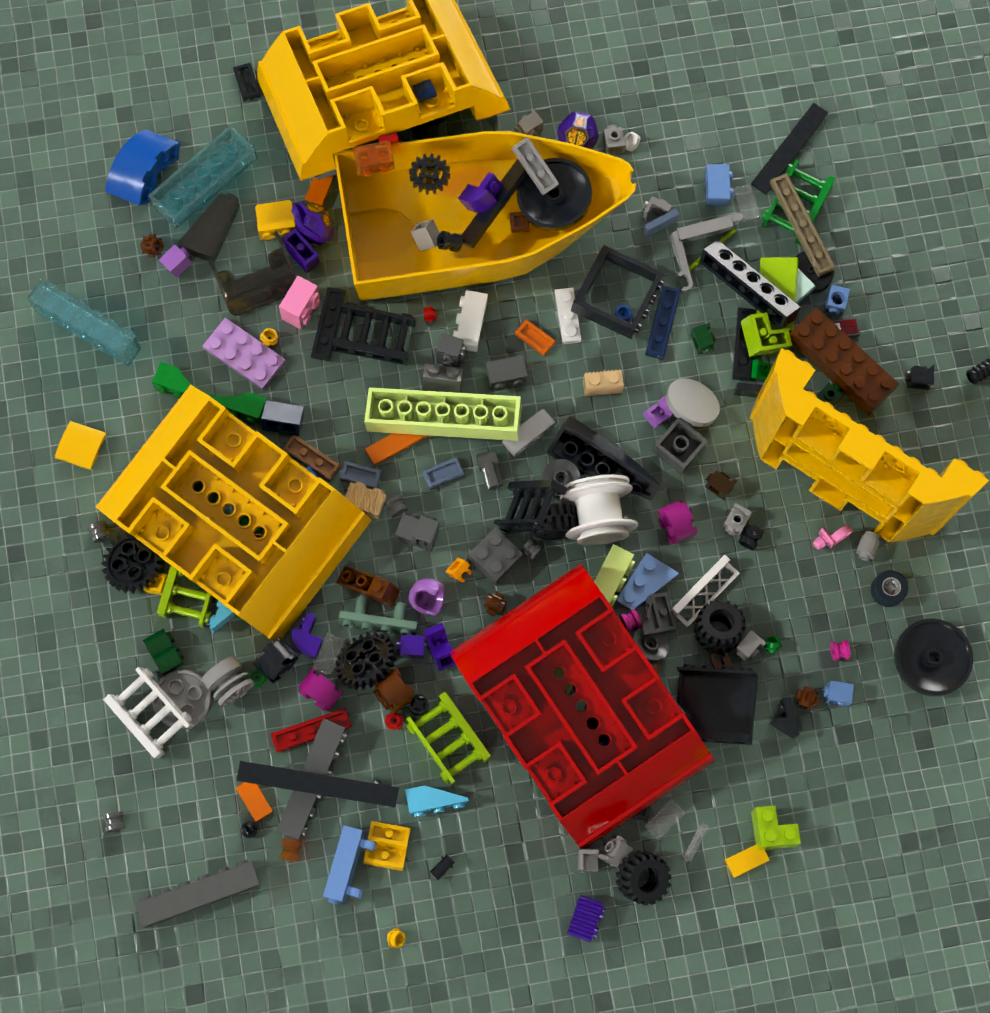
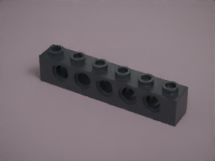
[699,240,801,329]

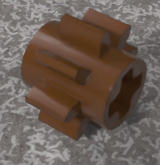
[140,234,164,258]
[484,591,507,617]
[795,686,821,710]

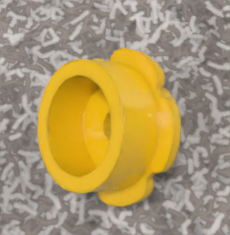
[260,328,278,346]
[387,928,405,948]

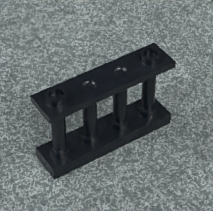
[332,302,416,365]
[494,479,567,533]

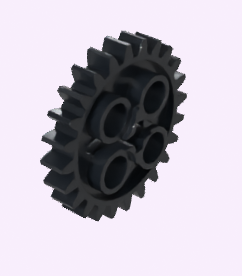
[101,533,165,594]
[335,632,397,690]

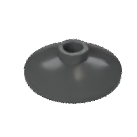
[542,459,580,496]
[633,627,670,661]

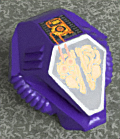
[557,111,599,149]
[291,200,334,245]

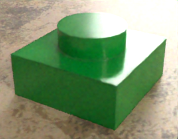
[751,359,771,383]

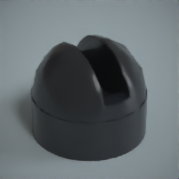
[241,822,257,838]

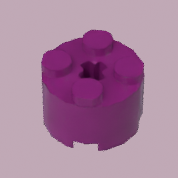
[657,500,697,545]
[299,668,344,711]

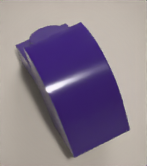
[458,173,503,213]
[292,612,324,660]
[424,623,456,671]

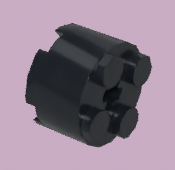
[253,637,299,684]

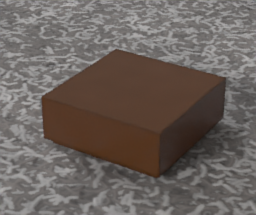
[509,212,530,233]

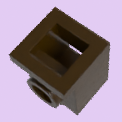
[705,470,737,500]

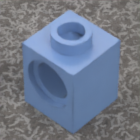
[824,285,850,316]
[823,681,854,706]

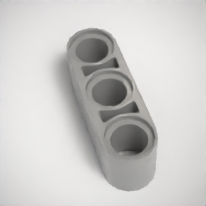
[502,409,556,457]

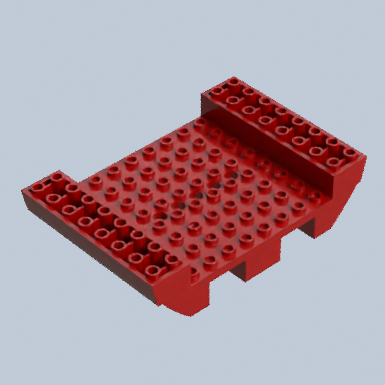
[450,564,715,850]

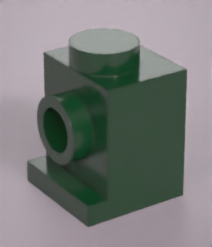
[690,323,715,355]
[816,383,843,406]

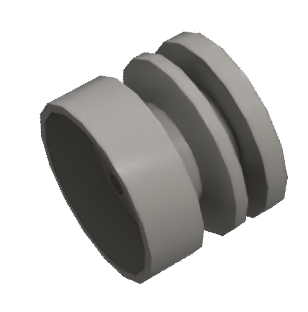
[201,656,255,708]

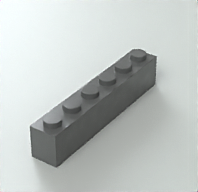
[276,719,347,840]
[135,860,261,928]

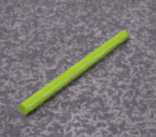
[689,228,736,271]

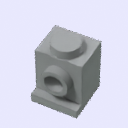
[514,108,543,136]
[603,125,626,155]
[722,503,752,536]
[734,630,766,662]
[597,835,633,869]

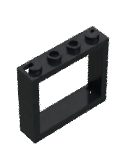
[571,245,664,339]

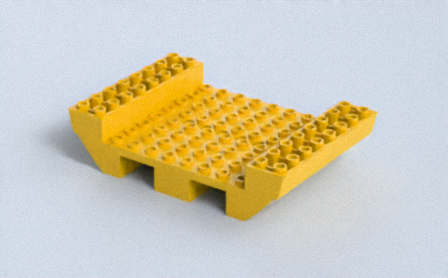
[257,0,511,181]
[750,348,989,543]
[96,385,372,642]

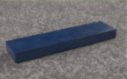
[645,285,681,360]

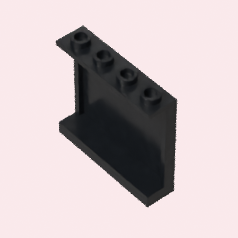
[677,664,758,745]

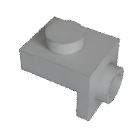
[641,196,672,219]

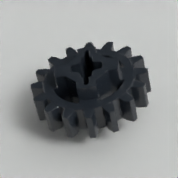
[409,153,450,195]

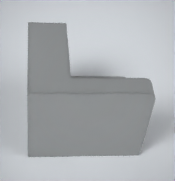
[411,219,440,251]
[578,850,599,872]

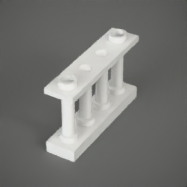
[103,667,194,759]

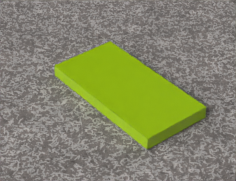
[757,257,799,332]

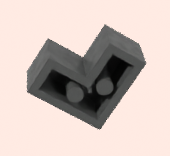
[395,513,439,552]

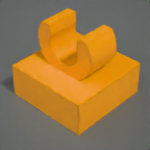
[445,558,472,582]

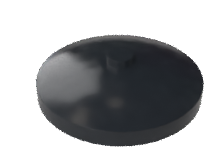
[517,158,592,231]
[894,618,973,696]

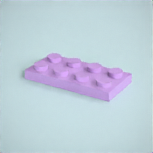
[202,318,286,390]

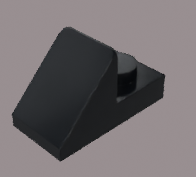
[770,697,800,739]

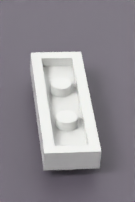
[554,288,581,345]

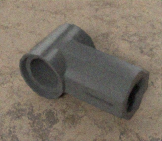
[476,450,503,490]

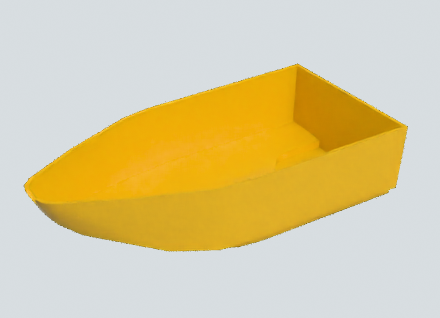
[334,131,636,301]

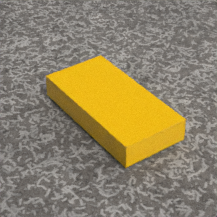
[725,844,770,878]

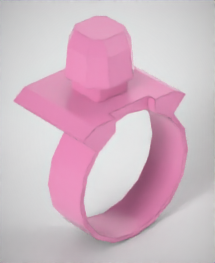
[813,524,853,550]

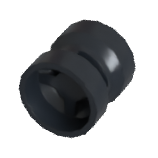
[437,231,463,252]
[738,524,764,551]
[409,694,429,716]

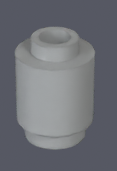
[856,531,880,561]

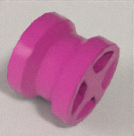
[620,609,642,632]
[830,640,851,661]

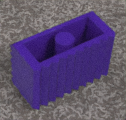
[281,229,320,273]
[567,895,605,943]

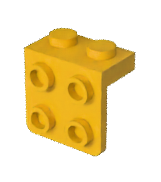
[255,200,296,240]

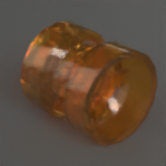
[279,838,302,861]

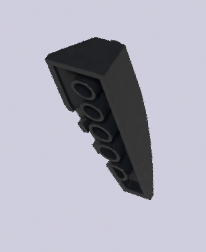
[546,416,661,500]

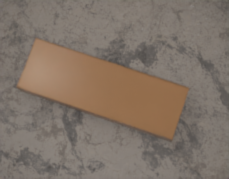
[283,435,341,482]

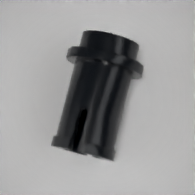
[429,854,455,881]

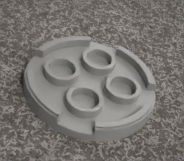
[665,378,720,427]
[152,670,212,729]

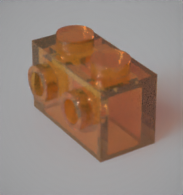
[352,140,395,176]

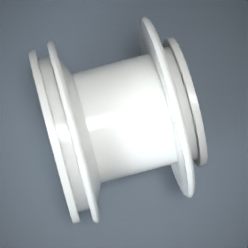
[560,475,638,546]

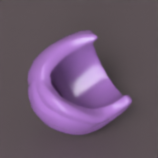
[409,578,445,616]

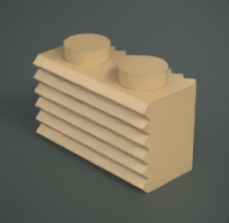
[583,369,624,397]
[345,482,387,520]

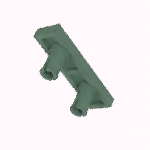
[339,596,417,636]

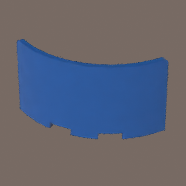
[105,130,180,206]

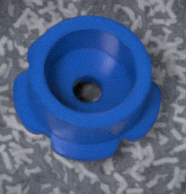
[614,305,632,321]

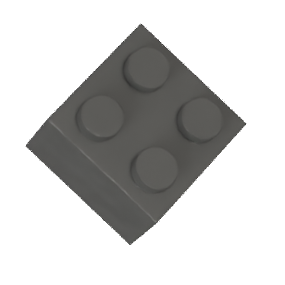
[652,418,708,475]
[468,528,523,586]

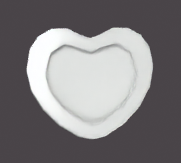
[624,132,640,151]

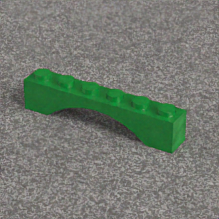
[152,362,268,425]

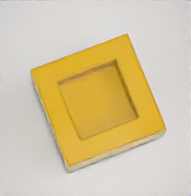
[144,573,168,595]

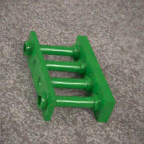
[761,159,836,245]

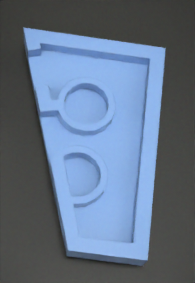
[616,553,679,611]

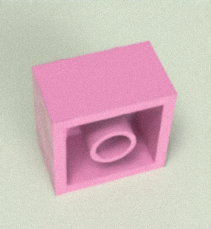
[279,276,321,330]

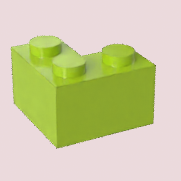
[741,312,792,357]
[751,806,801,851]

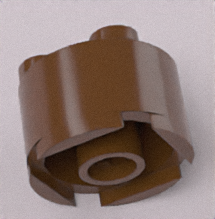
[372,668,414,715]

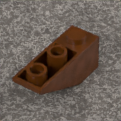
[336,566,400,608]

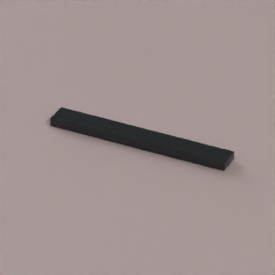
[236,761,399,808]

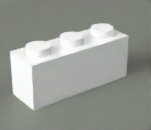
[453,290,488,352]

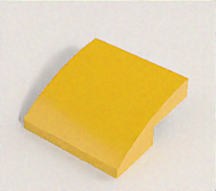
[55,421,106,470]
[363,821,411,871]

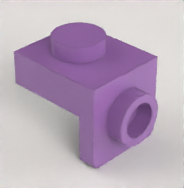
[642,396,673,429]

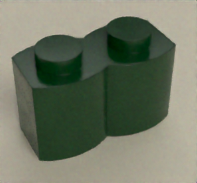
[143,628,185,676]

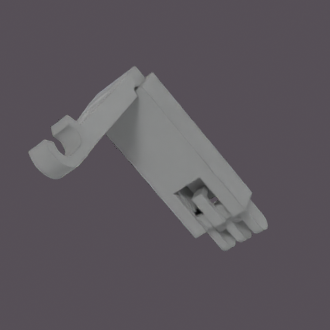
[669,213,743,292]

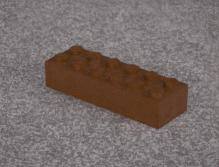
[790,307,899,416]

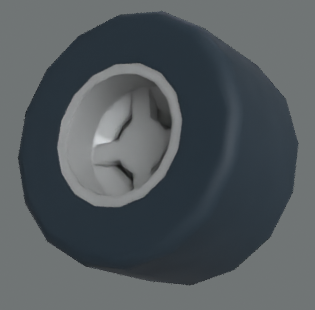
[871,570,908,607]

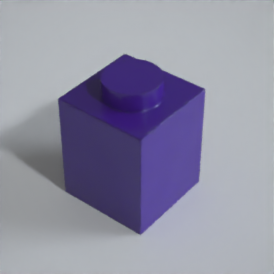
[397,635,425,659]

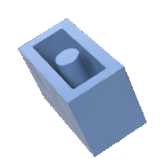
[705,164,733,206]

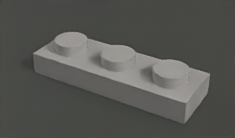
[511,137,559,195]

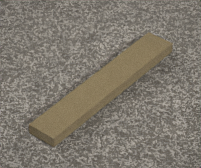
[770,173,836,277]

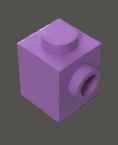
[159,245,193,278]

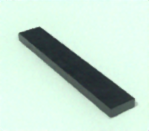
[751,103,828,195]
[462,159,528,248]

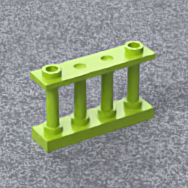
[157,566,213,628]
[405,692,491,785]

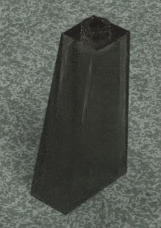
[178,192,240,264]

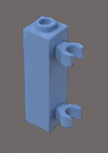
[323,825,376,905]

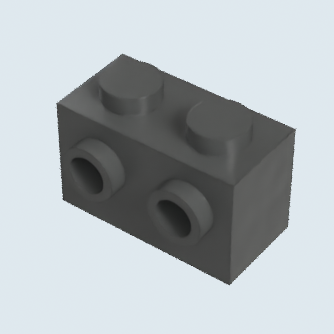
[436,333,466,368]
[485,355,527,390]
[422,363,463,393]

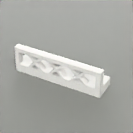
[671,555,740,628]

